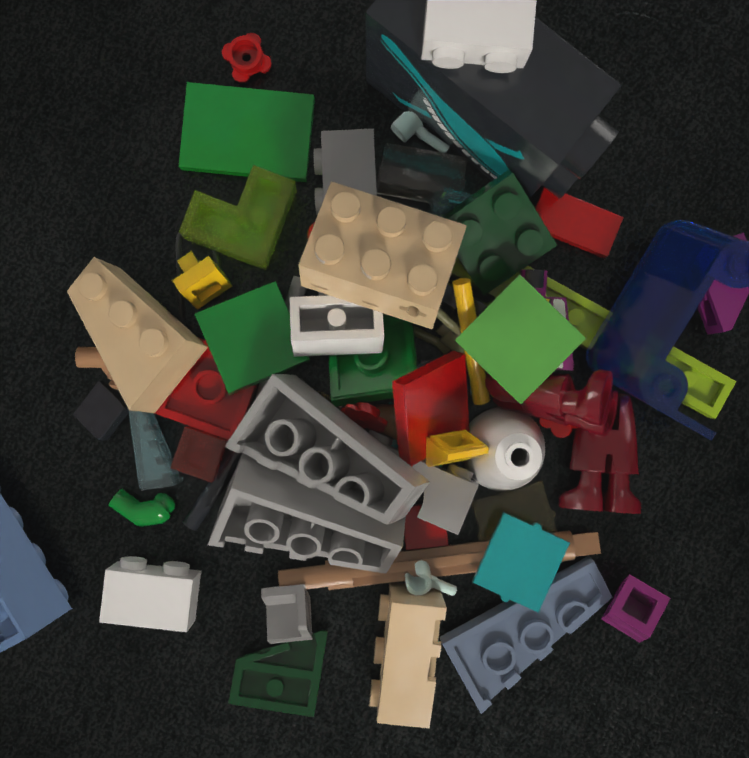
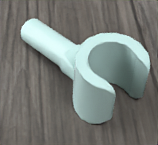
[391,111,450,155]
[405,560,457,596]

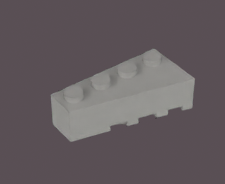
[314,129,377,296]
[225,374,430,525]
[208,453,406,574]

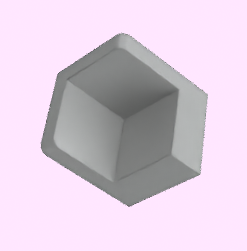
[261,584,313,644]

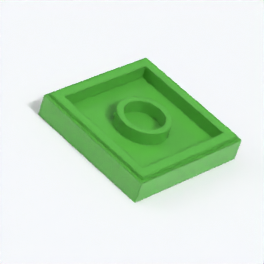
[455,274,586,404]

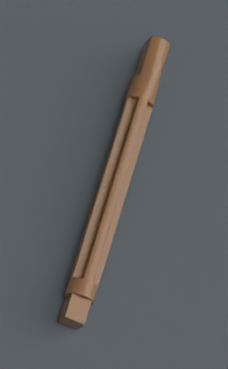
[278,531,601,590]

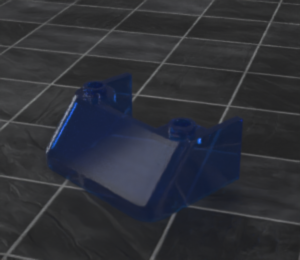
[586,220,749,441]

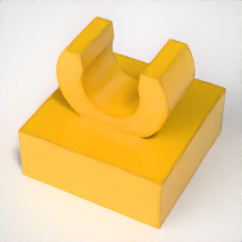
[172,251,232,310]

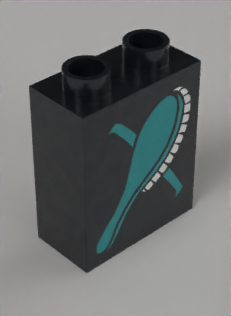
[366,0,622,199]

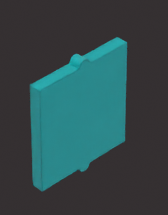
[472,512,570,613]

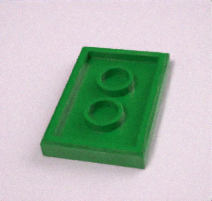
[179,82,315,182]

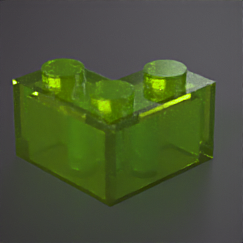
[179,165,296,271]

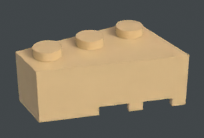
[67,257,208,413]
[369,583,447,728]

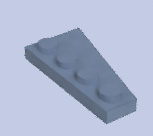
[440,556,612,714]

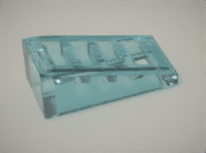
[128,409,182,490]

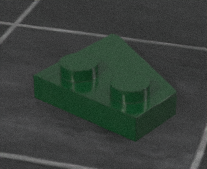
[228,629,328,717]

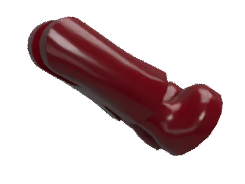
[485,369,618,437]
[559,393,641,514]

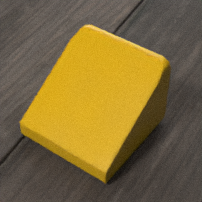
[426,430,489,467]

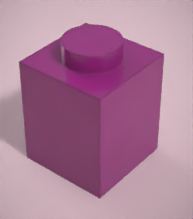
[601,575,670,643]

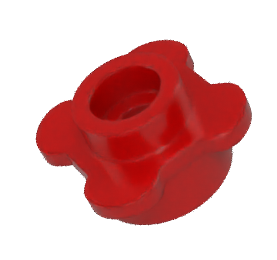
[222,33,272,83]

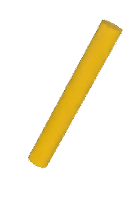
[452,278,490,405]

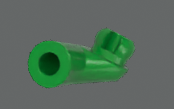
[109,489,175,527]

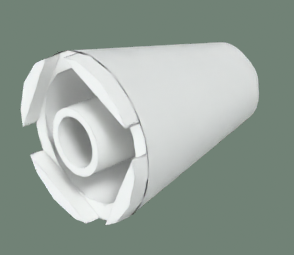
[463,407,545,491]

